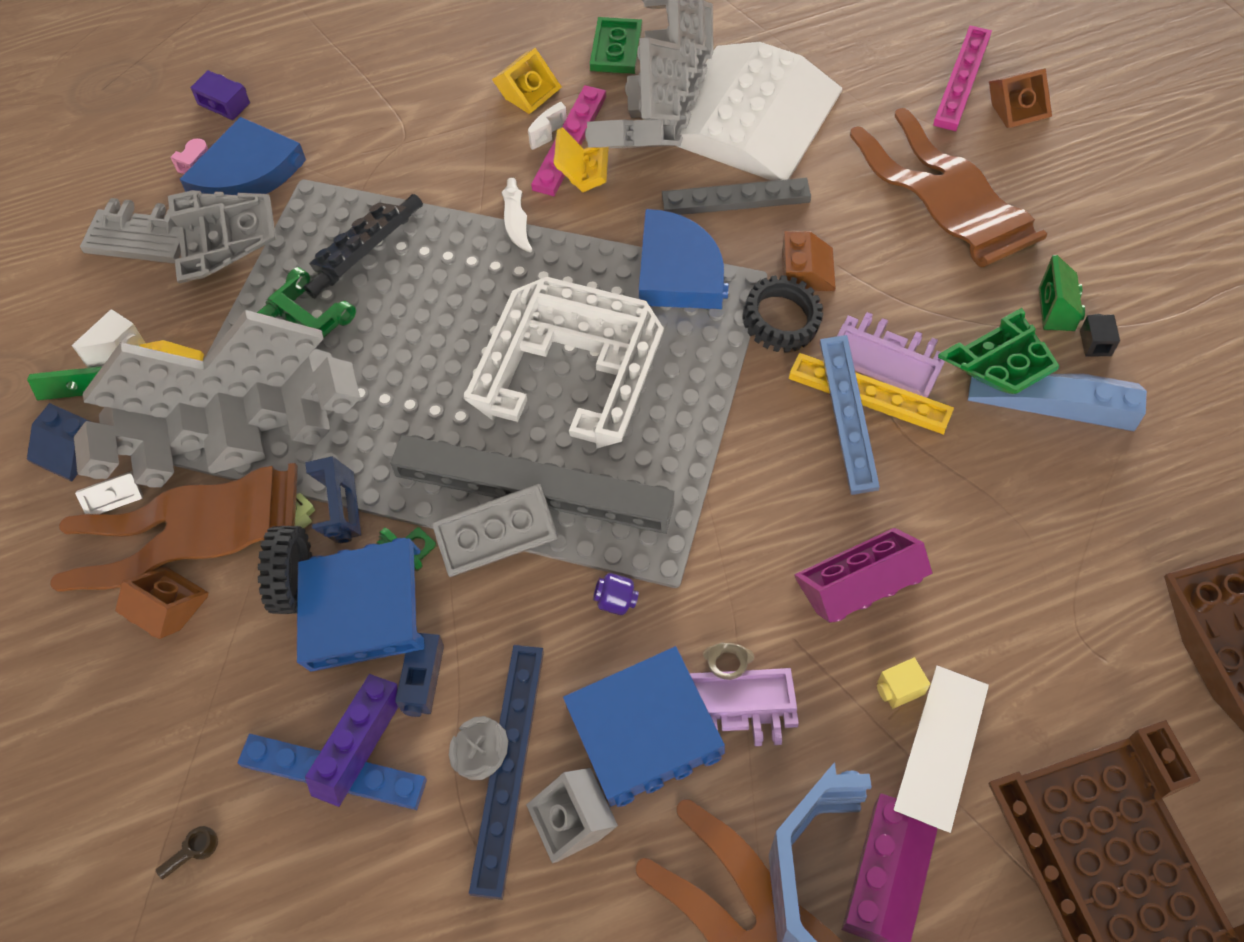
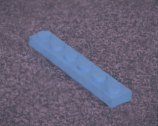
[820,335,880,495]

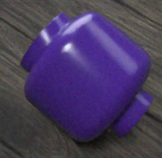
[593,573,639,615]

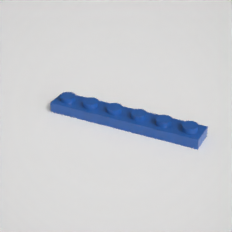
[237,734,427,810]

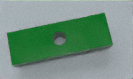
[27,366,103,401]

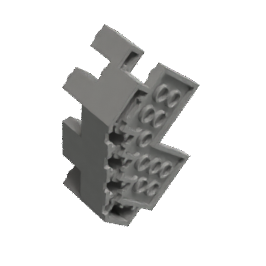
[585,0,713,148]
[74,310,360,488]

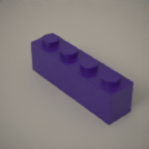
[305,674,398,807]

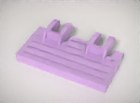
[837,312,945,398]
[690,668,799,746]

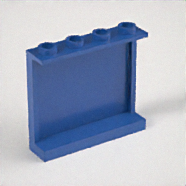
[297,538,424,672]
[563,646,725,807]

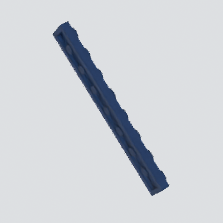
[469,645,544,900]

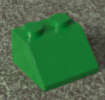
[1038,255,1085,331]

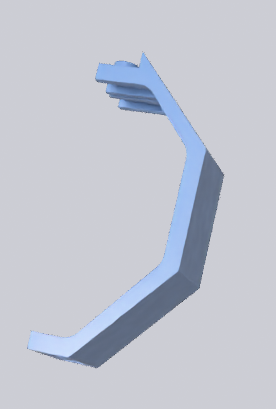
[769,762,871,942]

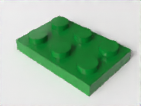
[590,17,642,74]

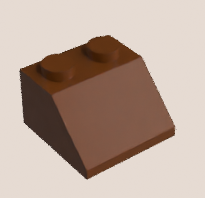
[989,68,1052,128]
[782,231,836,291]
[115,566,209,639]

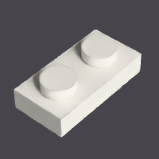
[75,471,143,514]

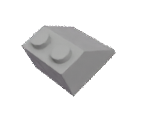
[526,768,618,863]

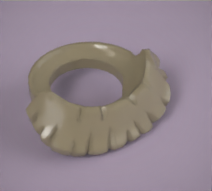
[703,643,754,680]

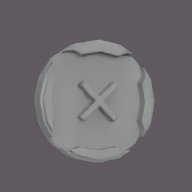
[448,716,508,780]

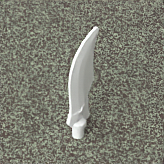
[502,178,532,252]

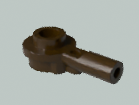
[155,826,218,879]

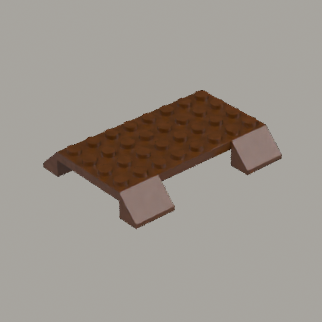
[988,720,1244,942]

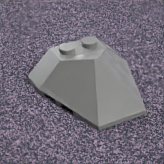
[168,190,276,283]

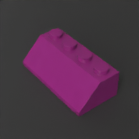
[794,528,933,623]
[841,793,938,942]

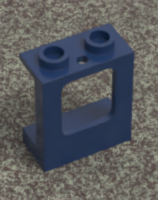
[305,456,361,544]

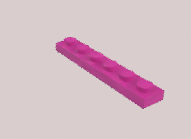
[933,25,992,131]
[531,85,606,196]

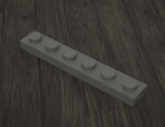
[662,178,811,215]

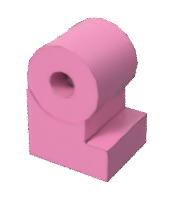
[170,138,208,174]

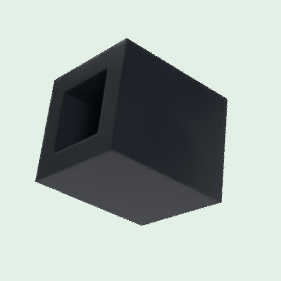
[1080,314,1120,357]

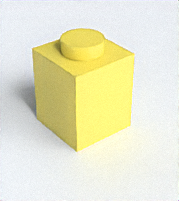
[877,657,930,709]

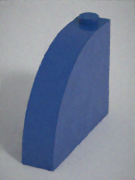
[180,117,306,195]
[639,209,729,309]

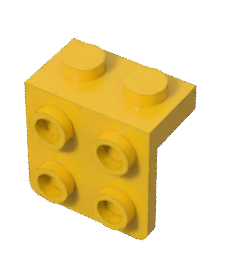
[554,127,609,193]

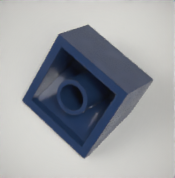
[27,403,91,482]

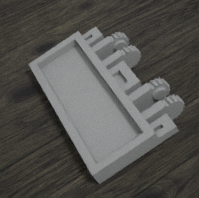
[80,198,181,264]

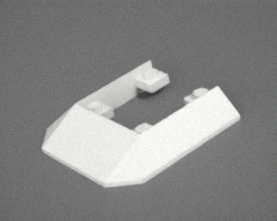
[464,277,664,449]

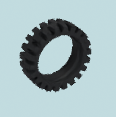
[742,275,823,353]
[258,526,312,614]

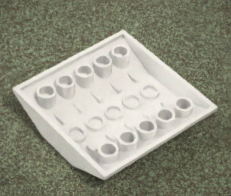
[677,42,842,181]

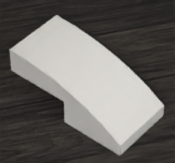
[528,102,567,150]

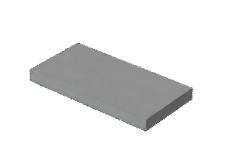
[431,484,559,577]

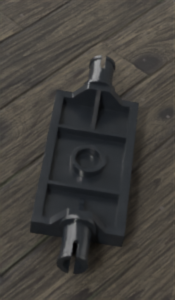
[303,194,423,299]

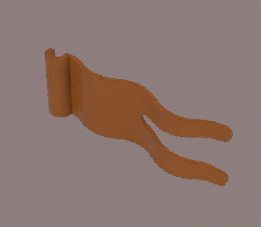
[850,108,1047,267]
[50,463,298,592]
[636,799,843,942]

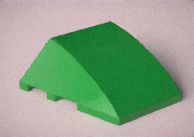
[938,308,1059,394]

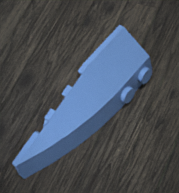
[968,374,1147,431]

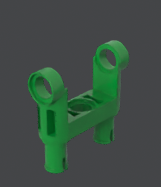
[257,267,356,338]

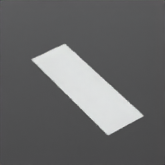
[894,666,989,833]

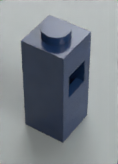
[395,633,444,717]

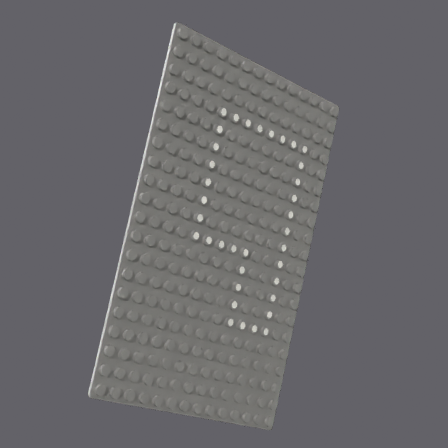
[172,179,767,588]

